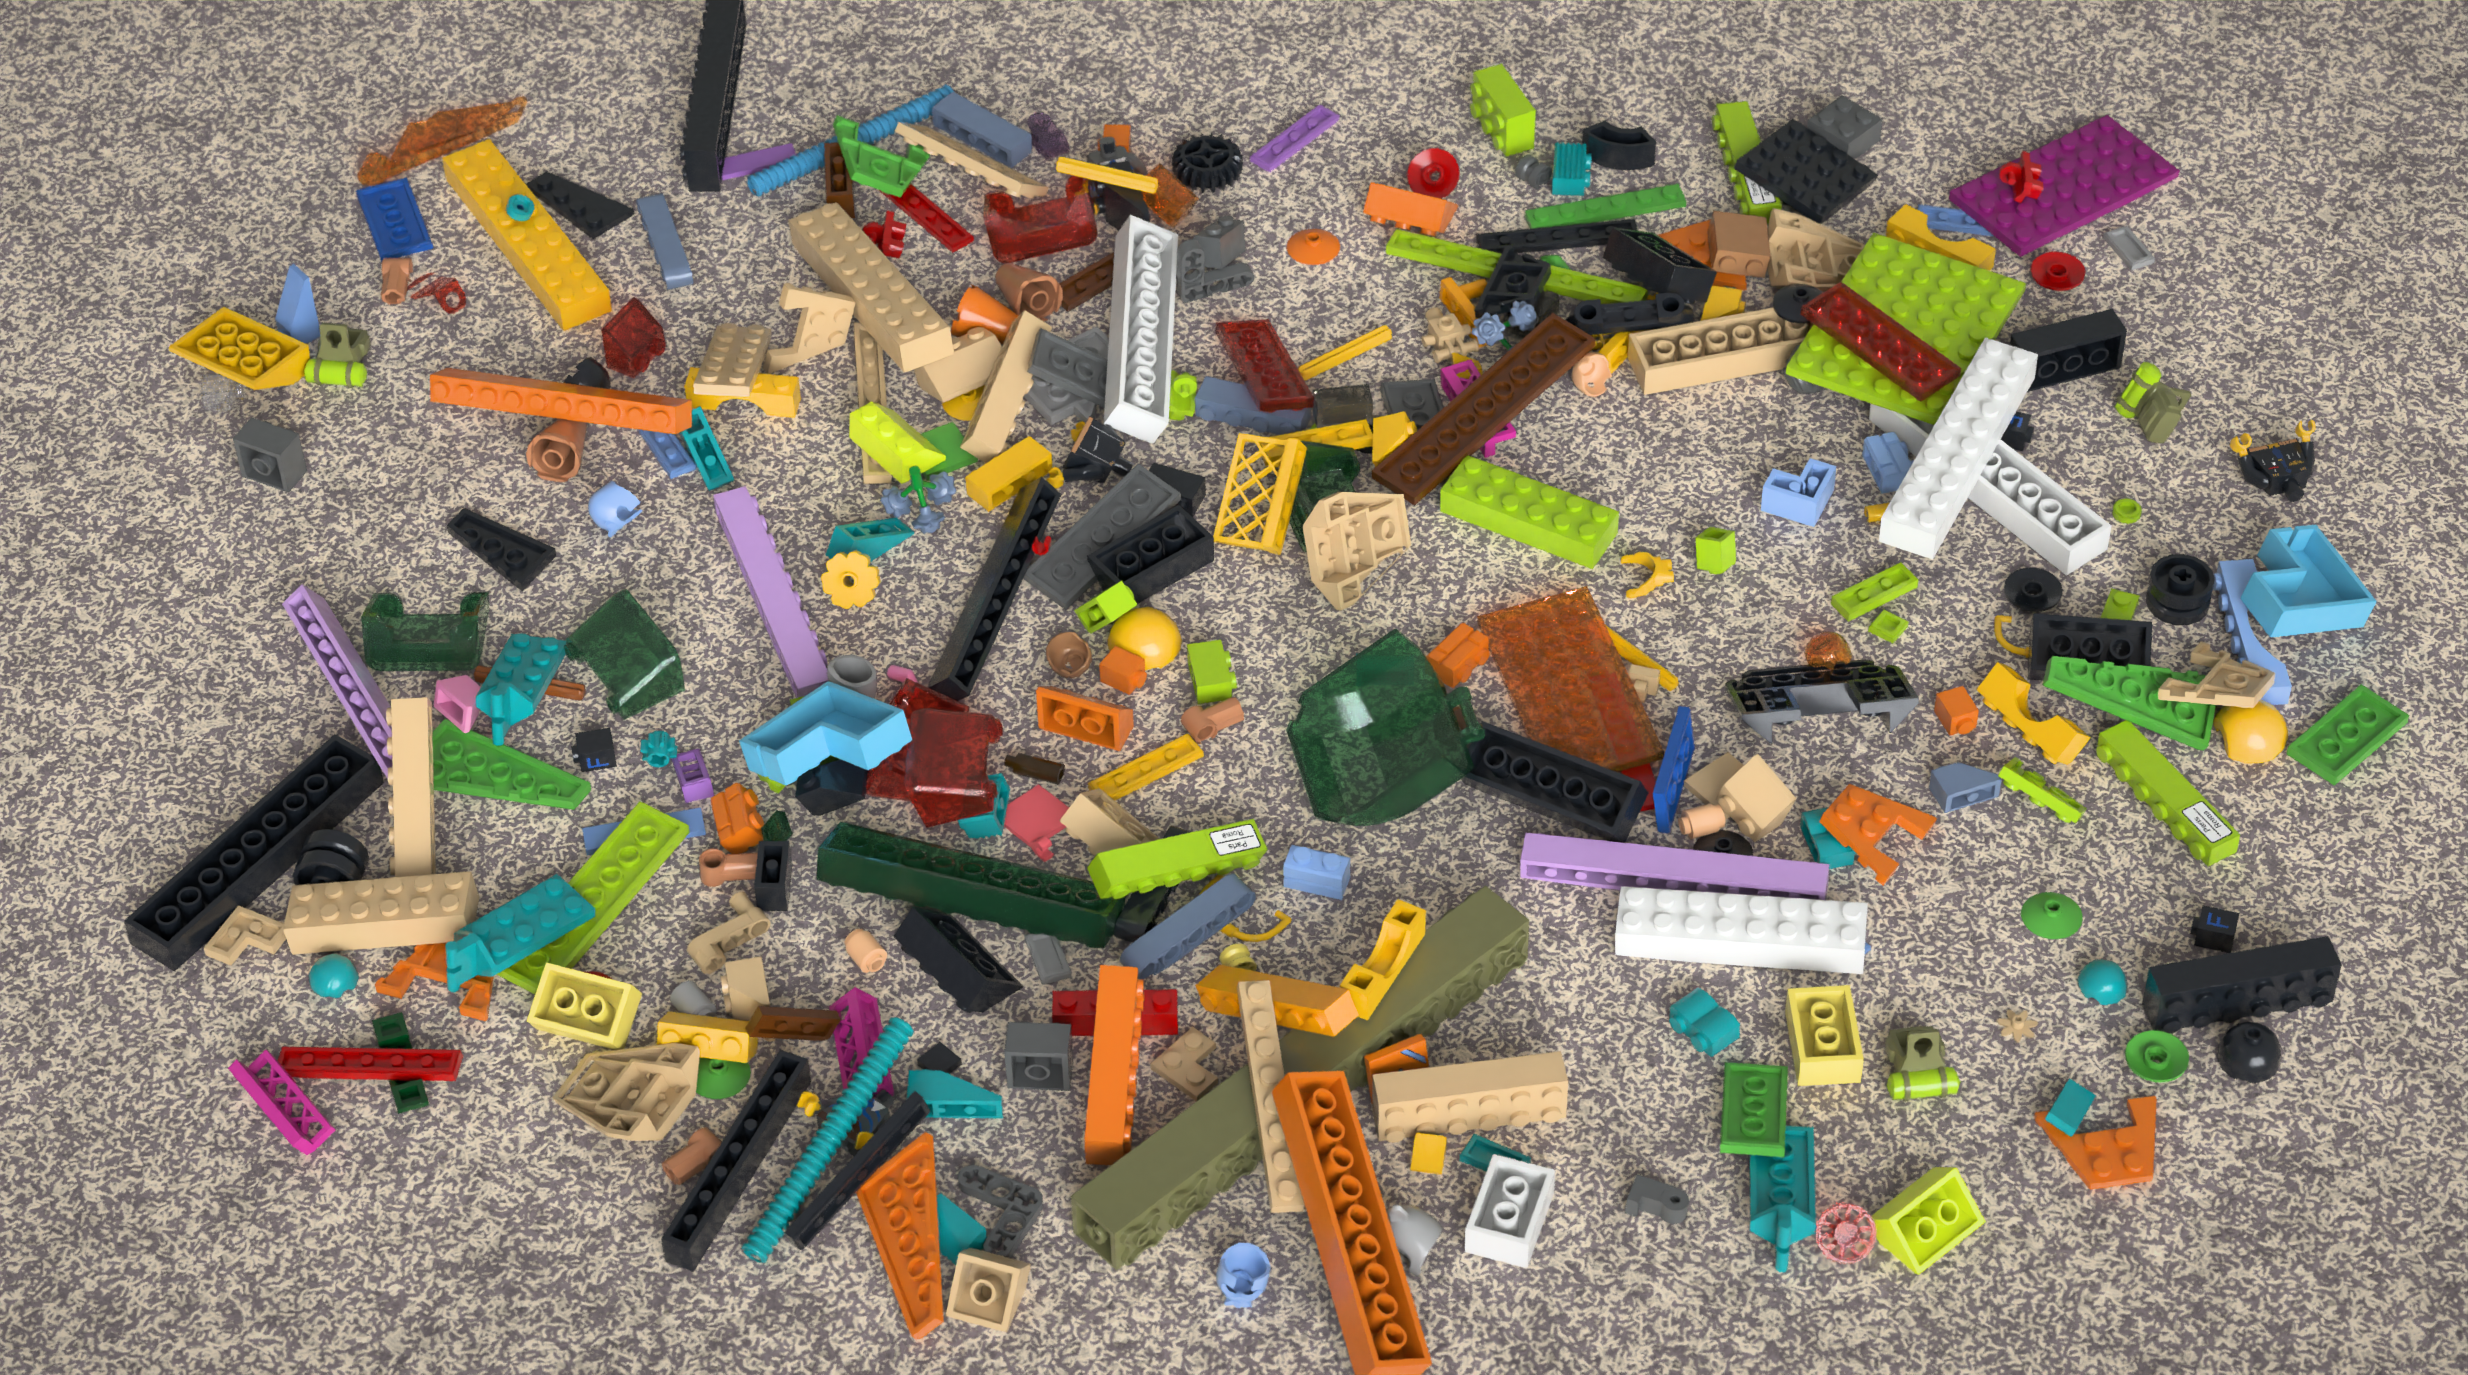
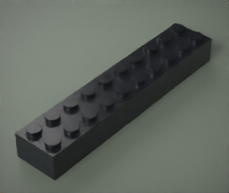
[680,0,747,192]
[124,734,384,972]

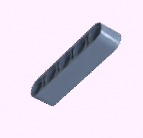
[636,193,693,290]
[1120,874,1256,982]

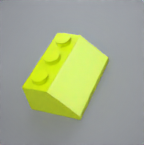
[849,402,946,484]
[1866,1167,1985,1275]

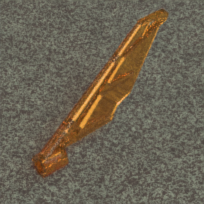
[357,96,527,186]

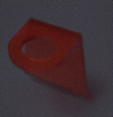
[407,272,466,314]

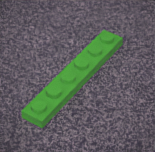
[1525,184,1687,229]

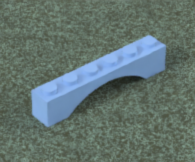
[2213,559,2292,705]

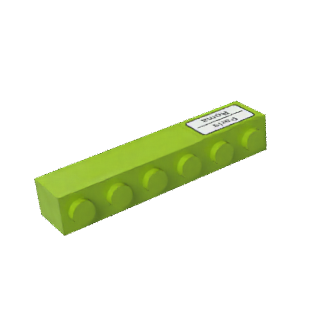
[1712,101,1782,224]
[2096,720,2240,867]
[1087,819,1268,899]

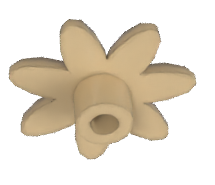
[1997,1010,2038,1043]

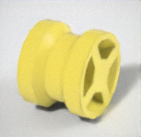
[1219,943,1257,971]

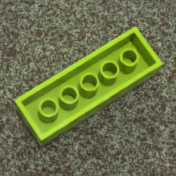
[1440,455,1619,569]

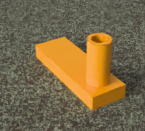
[1439,277,1487,348]

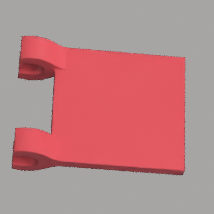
[1004,784,1069,862]

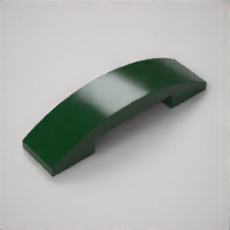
[372,1012,429,1114]

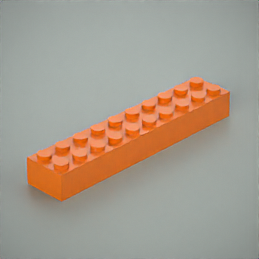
[1272,1071,1432,1375]

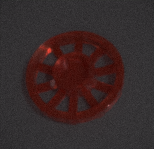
[1815,1202,1877,1264]

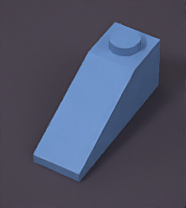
[275,264,320,344]

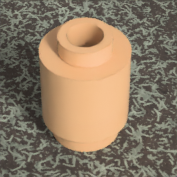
[1678,803,1725,839]
[844,929,887,973]

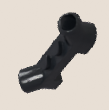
[1566,293,1694,335]

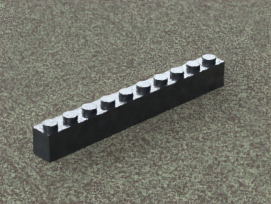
[927,477,1062,706]

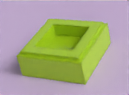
[1868,610,1909,643]

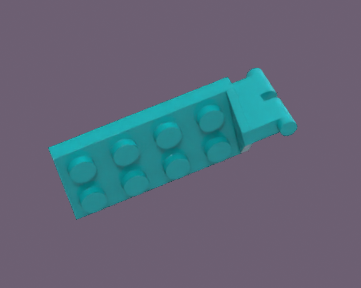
[476,633,568,746]
[445,874,595,992]
[1749,1126,1816,1272]

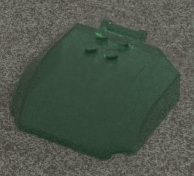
[1286,629,1485,826]

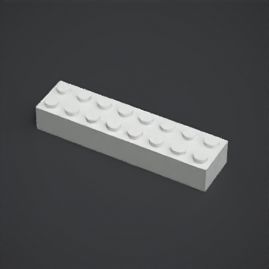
[1615,886,1868,974]

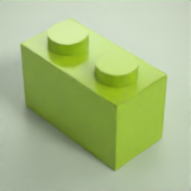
[1074,580,1137,634]
[1187,639,1237,704]

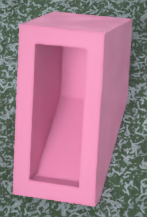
[434,675,481,733]

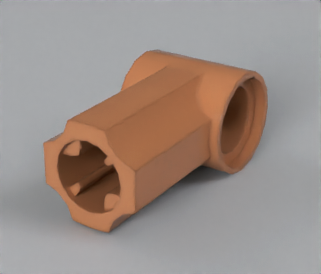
[381,258,413,304]
[1181,697,1244,744]
[699,848,758,887]
[662,1127,722,1185]

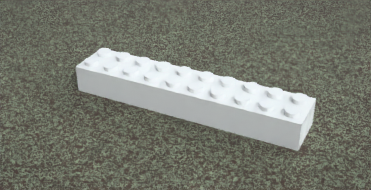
[1104,215,1178,443]
[1879,337,2038,559]
[1869,404,2111,576]

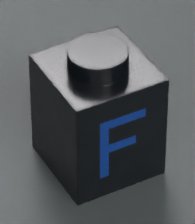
[2001,412,2035,451]
[571,728,617,772]
[2190,905,2240,953]

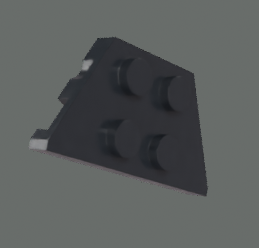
[1474,245,1551,319]

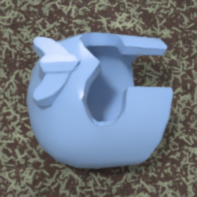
[588,481,643,537]
[1216,1243,1270,1308]

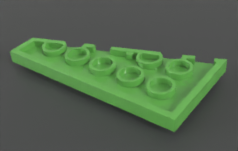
[2043,656,2216,751]
[433,719,591,810]

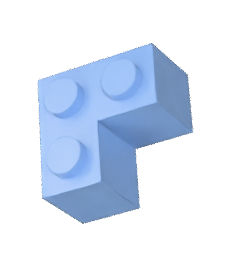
[1761,458,1837,527]

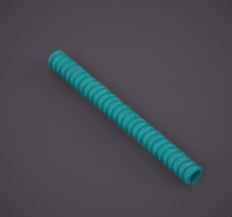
[741,1017,914,1263]

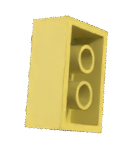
[527,962,642,1050]
[1785,985,1864,1086]

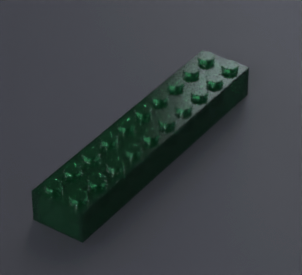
[816,822,1126,949]

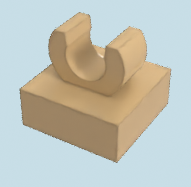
[1628,664,1660,703]

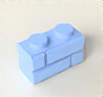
[1862,432,1914,494]
[1283,845,1350,900]

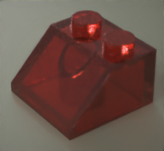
[601,297,666,379]

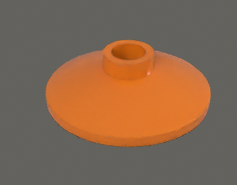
[1287,229,1340,265]

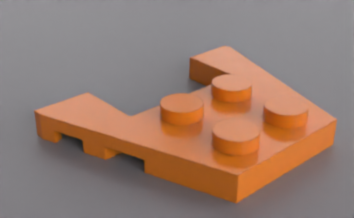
[1658,219,1747,290]
[1819,784,1937,886]
[375,943,494,1021]
[2034,1096,2157,1189]

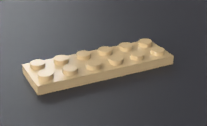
[895,122,1049,199]
[694,323,772,397]

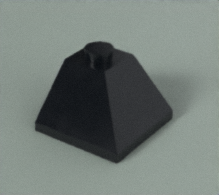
[795,759,868,816]

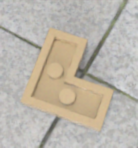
[204,905,286,966]
[1150,1027,1218,1102]

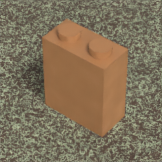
[1707,210,1771,278]

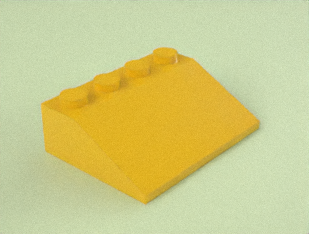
[169,307,310,390]

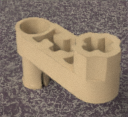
[687,891,771,974]

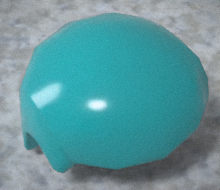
[308,954,359,998]
[2078,959,2128,1005]

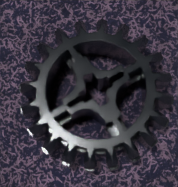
[1172,133,1243,194]

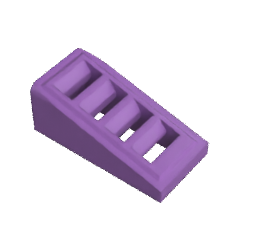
[671,749,714,803]

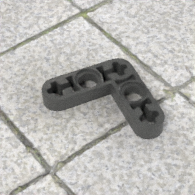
[1176,239,1254,303]
[958,1165,1043,1258]

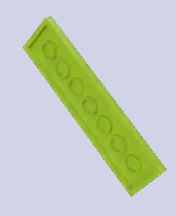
[496,801,690,994]

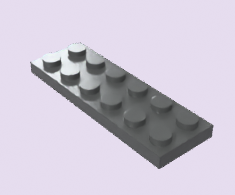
[1024,463,1181,610]

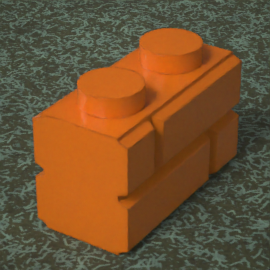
[1425,622,1490,688]
[711,783,764,854]

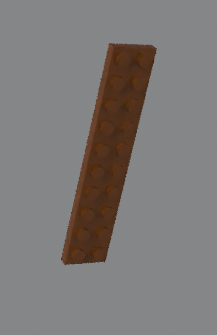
[1371,313,1596,506]

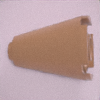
[995,263,1063,322]
[526,419,587,482]

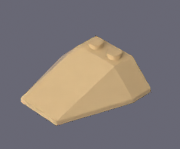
[1767,208,1865,291]
[1303,492,1411,611]
[552,1043,700,1141]

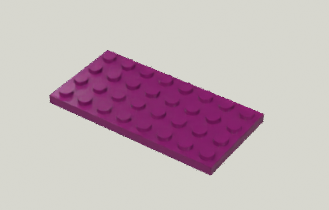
[1948,115,2180,257]

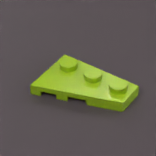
[1998,757,2087,824]

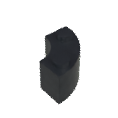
[1582,121,1656,170]

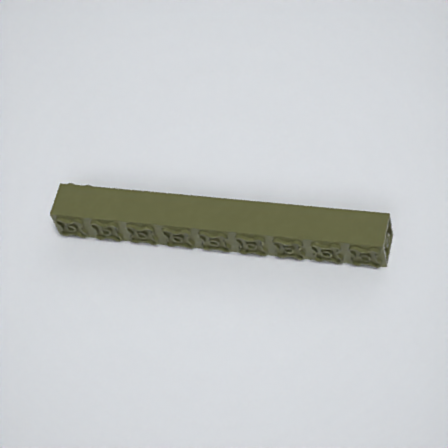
[1071,885,1529,1271]

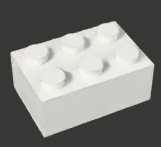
[1465,1154,1555,1268]

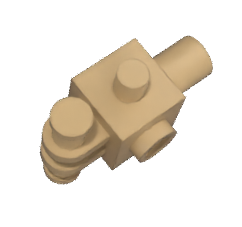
[1421,307,1479,363]

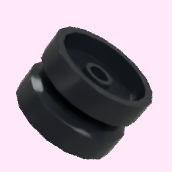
[2146,554,2215,625]
[292,829,369,885]

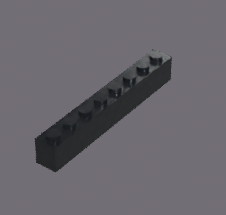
[661,1050,811,1272]

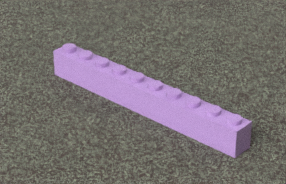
[713,486,828,698]
[282,584,393,779]
[1520,833,1829,900]

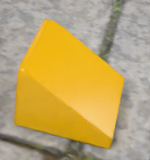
[1410,1133,1447,1175]

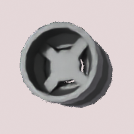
[1515,154,1552,190]

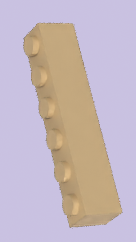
[960,310,1052,463]
[386,697,436,877]

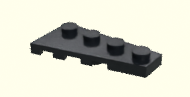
[526,171,635,240]
[447,508,556,592]

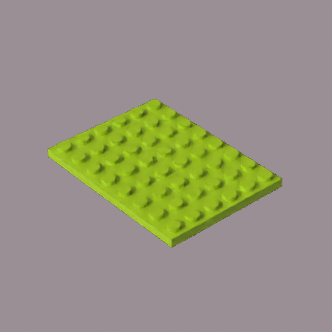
[1786,233,2026,425]

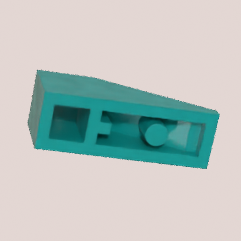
[679,407,735,491]
[825,518,915,562]
[906,1069,1003,1118]

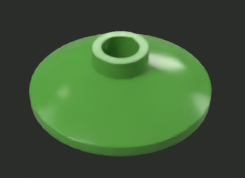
[2021,892,2083,939]
[2125,1030,2189,1082]
[696,1057,751,1099]

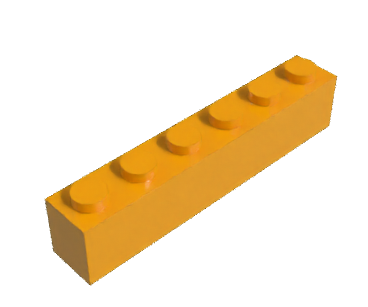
[1195,965,1359,1037]

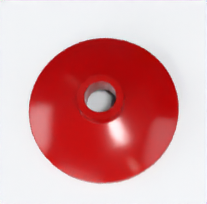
[1407,148,1460,199]
[2030,252,2085,291]

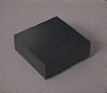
[917,1042,962,1074]

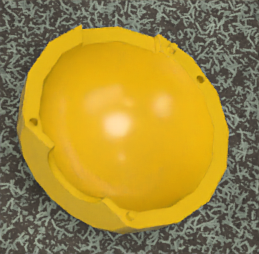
[1108,607,1182,670]
[2213,699,2288,763]

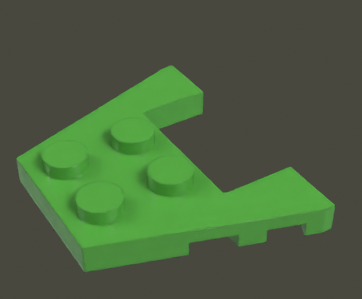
[833,115,931,198]

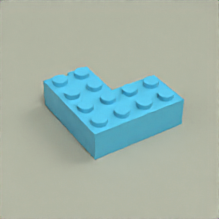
[2240,525,2377,637]
[739,681,912,785]

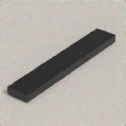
[1476,219,1638,254]
[784,1091,930,1250]

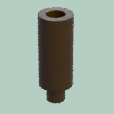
[1004,753,1065,785]

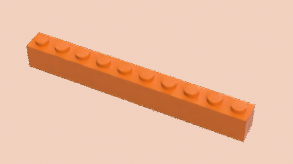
[430,368,692,434]

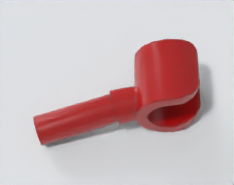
[1032,536,1052,555]

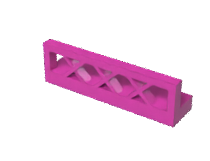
[1441,360,1516,458]
[829,987,894,1096]
[228,1049,336,1155]

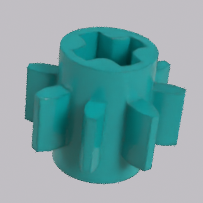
[640,731,677,767]

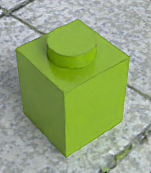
[1695,527,1736,574]

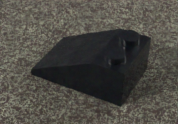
[1094,161,1150,231]

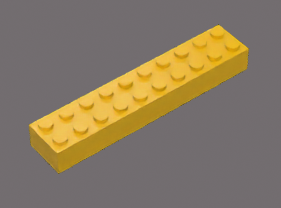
[442,139,612,331]

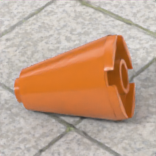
[951,285,1019,344]

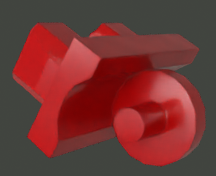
[1999,151,2044,203]
[862,210,907,259]

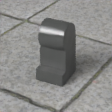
[1625,1174,1689,1224]

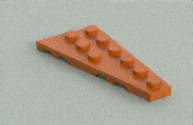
[856,1132,944,1340]

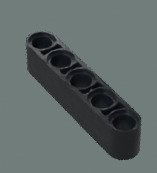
[1114,825,1192,943]

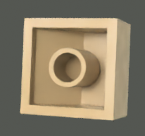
[1716,754,1797,842]
[720,956,775,1042]
[945,1248,1031,1333]

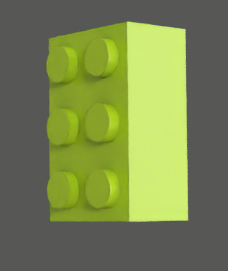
[1470,63,1536,157]

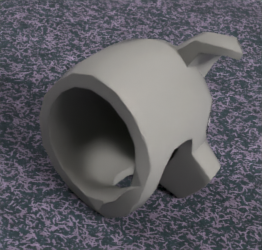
[827,654,878,699]
[1387,1205,1443,1276]

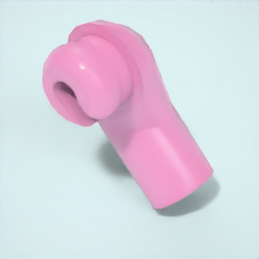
[887,665,921,700]

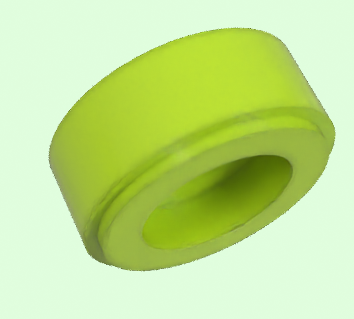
[2112,499,2142,524]

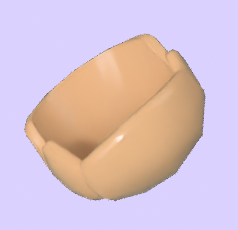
[1571,352,1612,397]

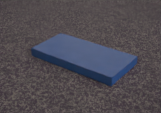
[355,178,433,262]
[1653,706,1695,834]

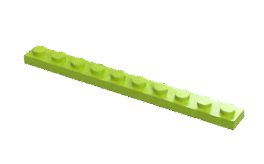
[1386,229,1648,304]

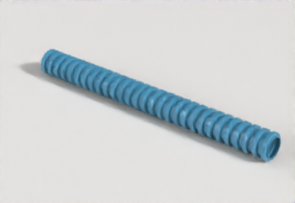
[747,84,954,197]

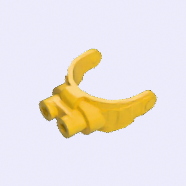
[1621,552,1674,598]

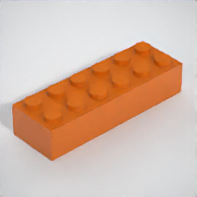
[1084,965,1144,1165]

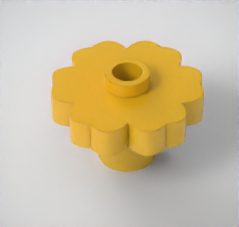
[821,550,881,609]

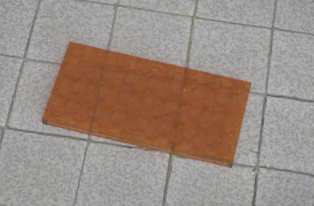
[1477,586,1664,772]

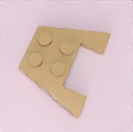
[763,283,856,374]
[2158,642,2275,708]

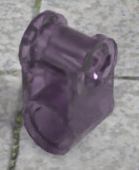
[1027,113,1069,162]

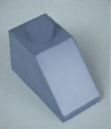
[1929,762,2002,813]

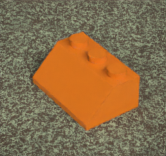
[1363,182,1459,237]
[1036,686,1134,751]

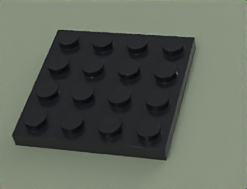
[1734,119,1878,224]

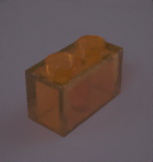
[1141,163,1199,228]

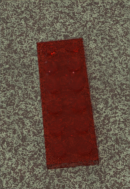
[1801,282,1961,402]
[1215,319,1314,413]

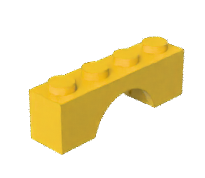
[1886,204,1996,271]
[684,367,801,418]
[1976,662,2091,765]
[1340,899,1426,1021]

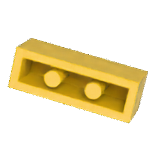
[965,436,1052,512]
[657,1011,758,1063]

